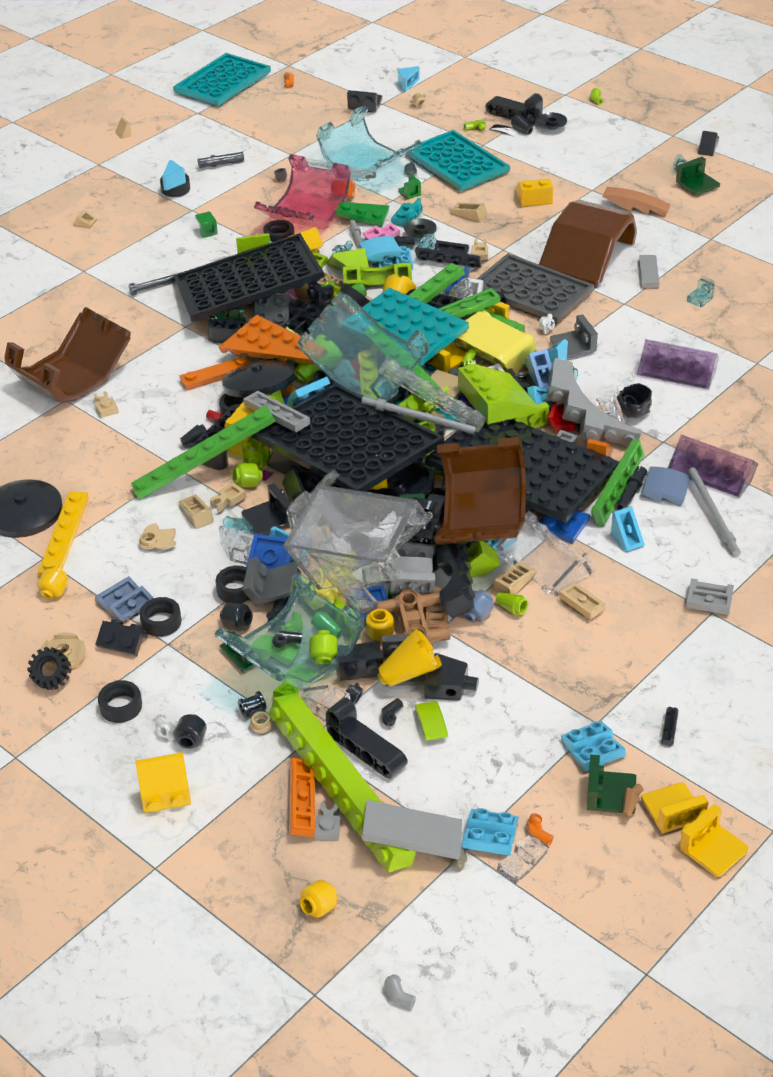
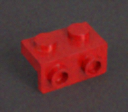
[548,402,577,433]

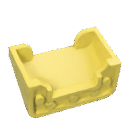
[451,311,537,374]

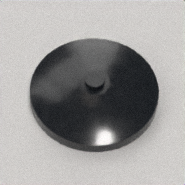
[222,360,296,398]
[358,462,435,513]
[0,479,63,538]

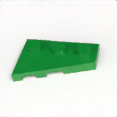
[336,202,390,227]

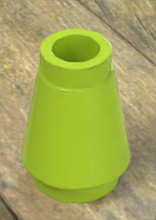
[495,592,528,615]

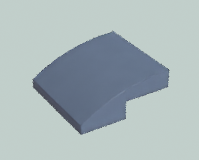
[641,466,691,506]
[95,576,153,622]

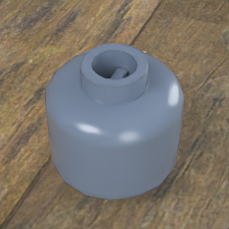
[463,590,494,622]

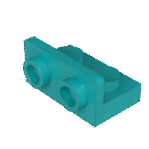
[391,198,423,227]

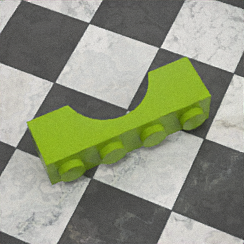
[343,263,412,287]

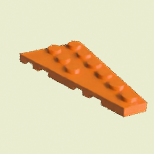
[219,315,328,365]

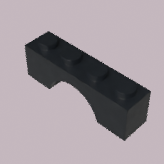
[435,543,475,619]

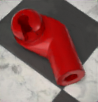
[206,410,223,423]

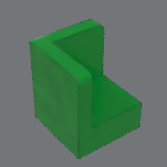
[398,174,421,200]
[195,211,218,238]

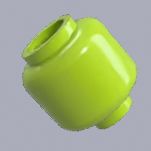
[232,463,262,488]
[309,630,338,664]

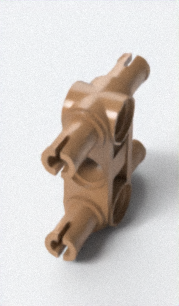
[376,589,451,645]

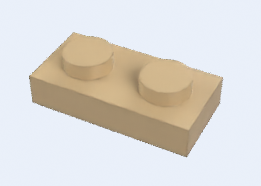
[559,582,606,620]

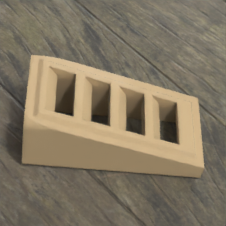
[450,202,487,222]
[179,494,214,529]
[494,561,537,594]

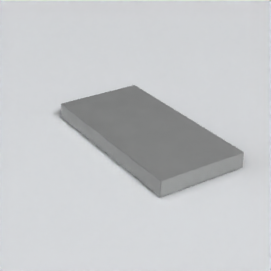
[361,800,462,860]

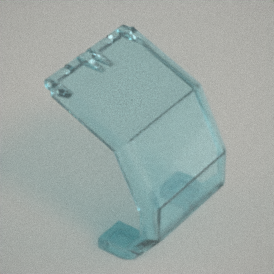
[316,105,422,181]
[297,292,429,402]
[215,572,365,690]

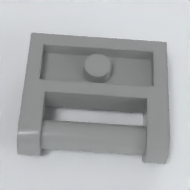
[686,578,734,615]

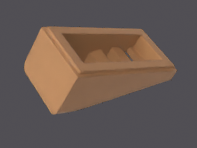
[426,588,448,629]

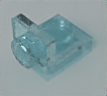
[687,278,715,308]

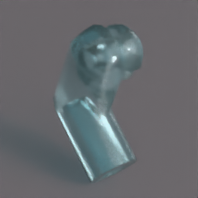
[332,241,353,254]

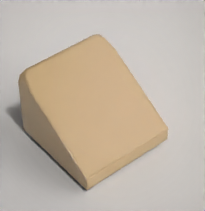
[115,117,131,139]
[73,210,97,228]

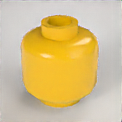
[37,567,69,599]
[366,609,394,641]
[300,880,337,918]

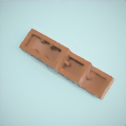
[602,187,671,217]

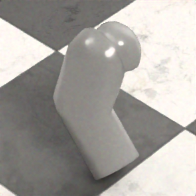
[384,974,416,1009]

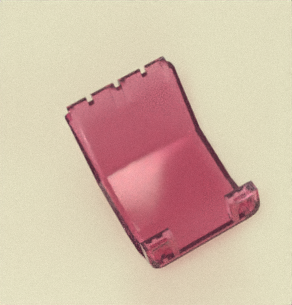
[254,154,351,229]

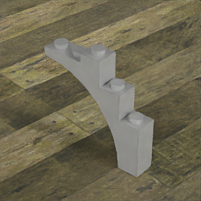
[546,358,641,446]

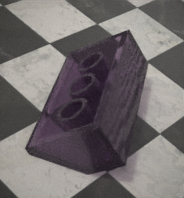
[637,339,719,390]
[668,435,758,498]

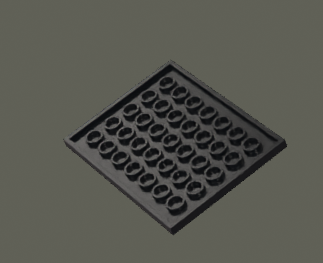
[173,233,325,322]
[251,383,444,496]
[424,412,620,523]

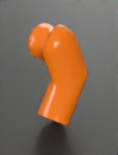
[284,73,294,87]
[526,813,554,847]

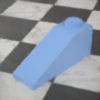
[525,349,552,388]

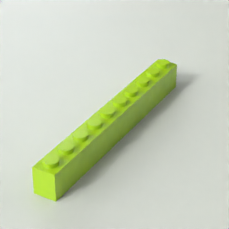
[269,693,417,873]

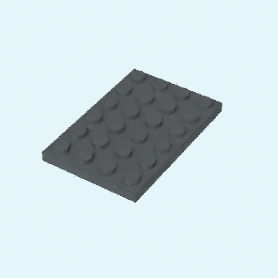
[477,253,594,323]

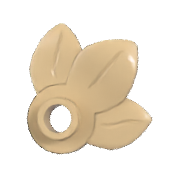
[139,523,176,550]

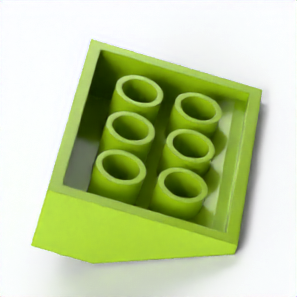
[458,364,541,424]

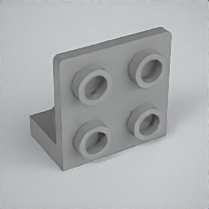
[390,556,435,594]

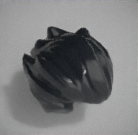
[614,383,652,418]

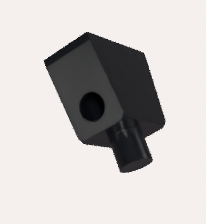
[424,653,479,701]

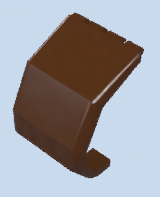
[539,200,637,288]
[4,307,131,402]
[434,437,526,544]

